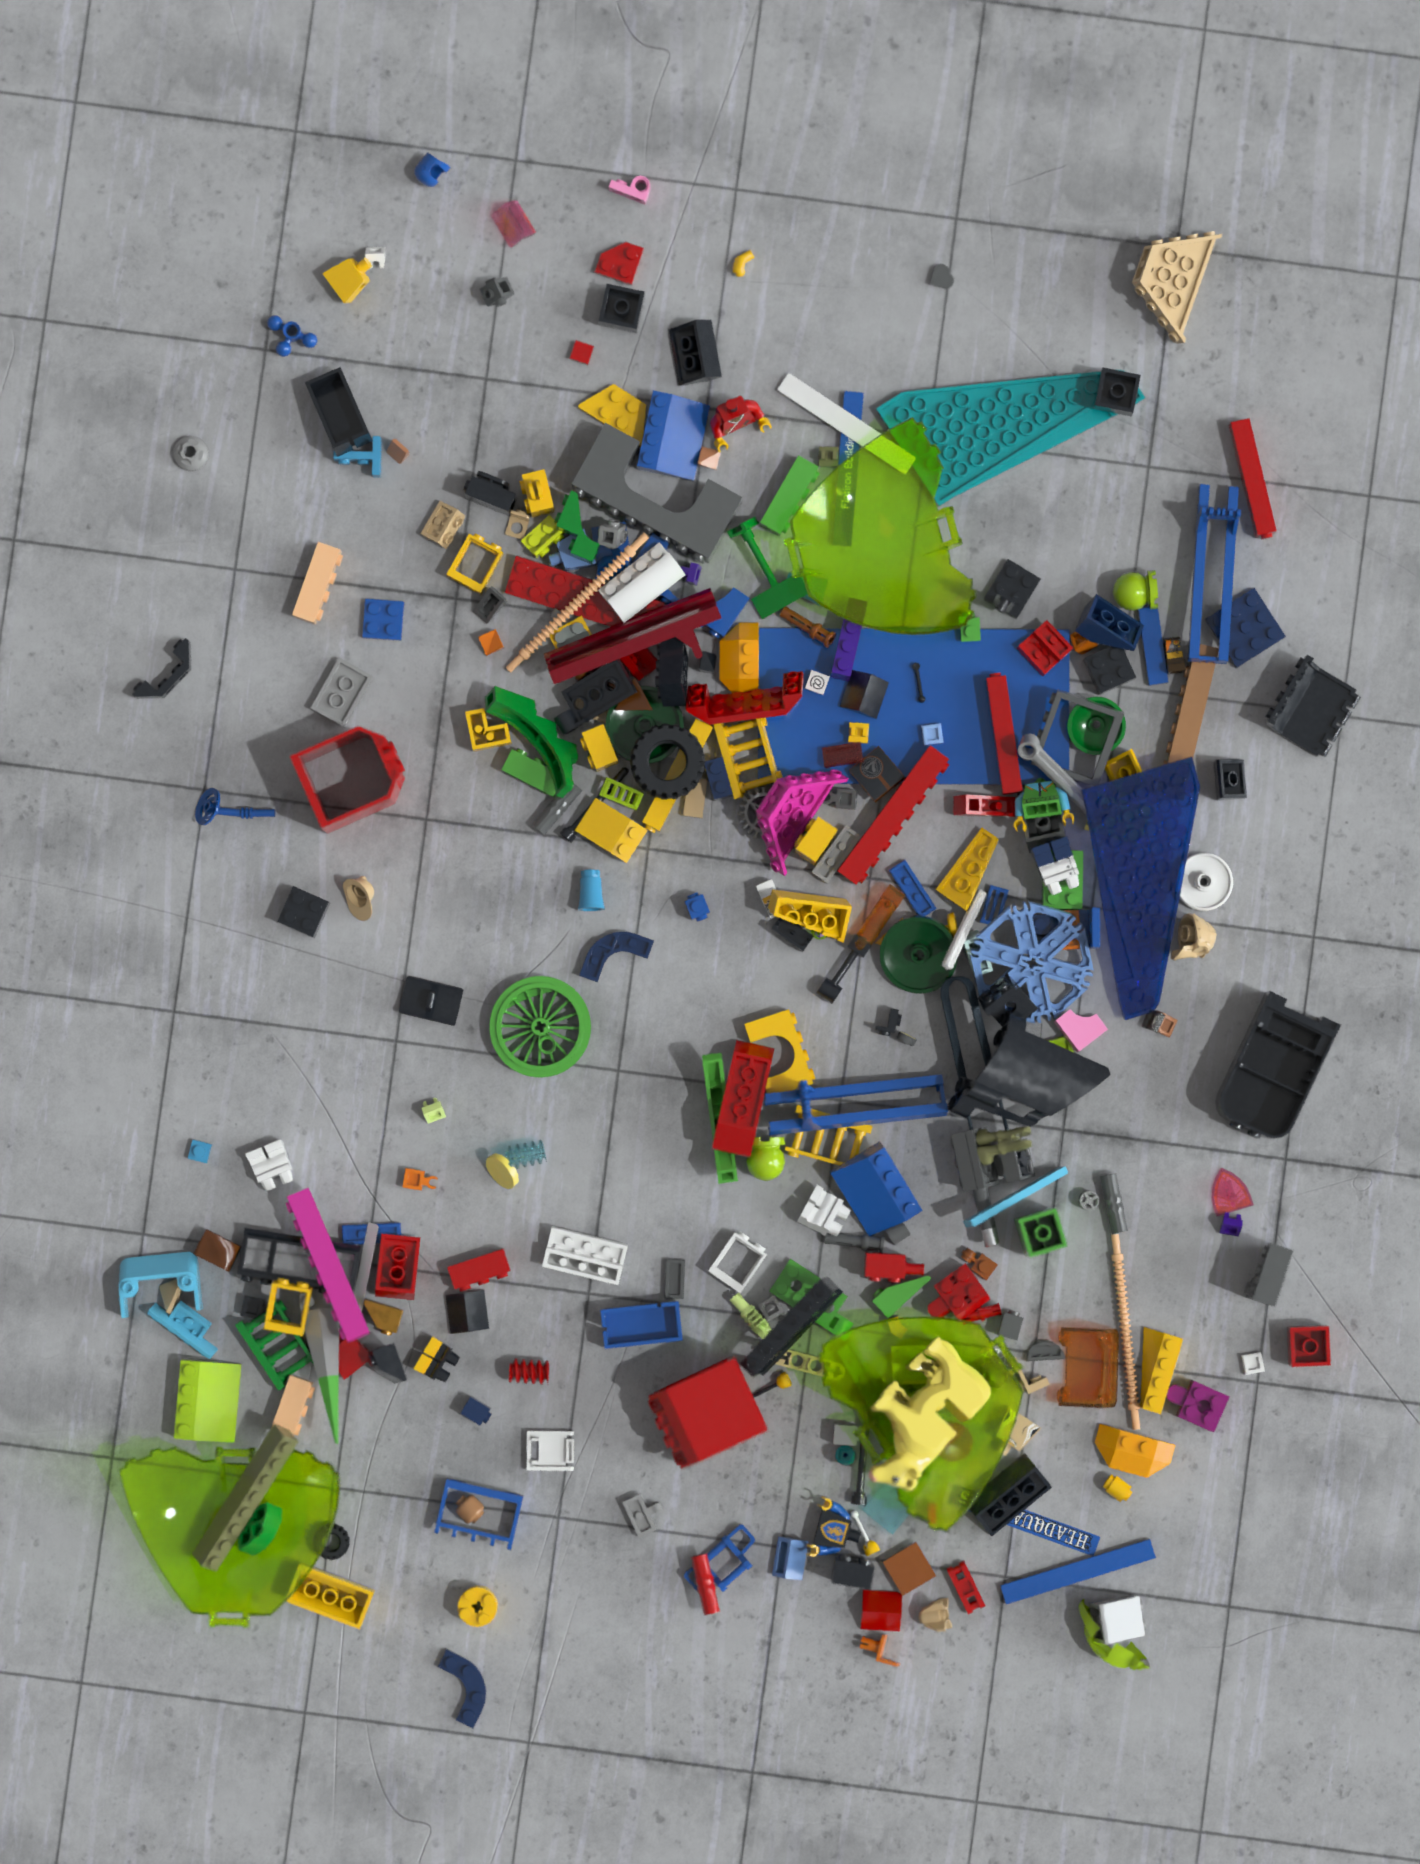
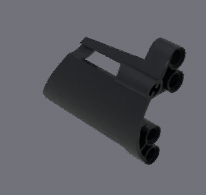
[947,1011,1111,1127]

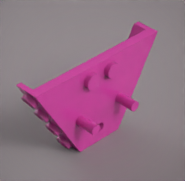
[756,769,849,876]

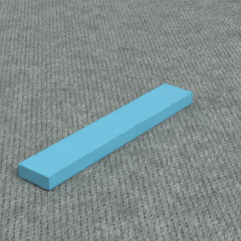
[963,1166,1068,1228]

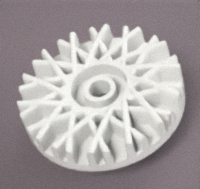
[1174,853,1233,911]

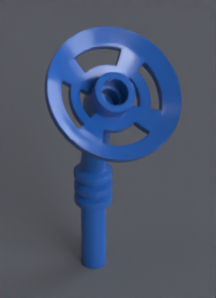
[195,788,276,825]

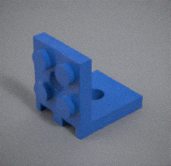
[1050,908,1100,949]

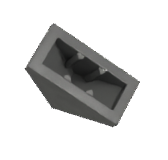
[473,586,507,624]

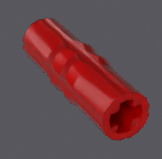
[691,1553,720,1615]

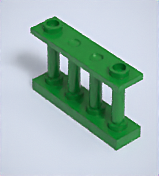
[235,1299,314,1391]

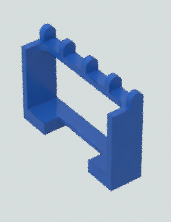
[434,1478,524,1550]

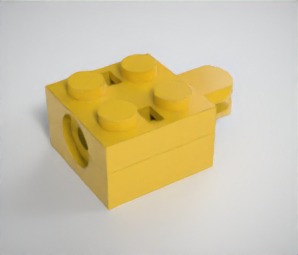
[519,469,555,518]

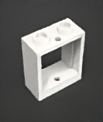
[708,1231,767,1293]

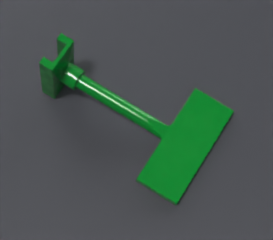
[727,516,811,619]

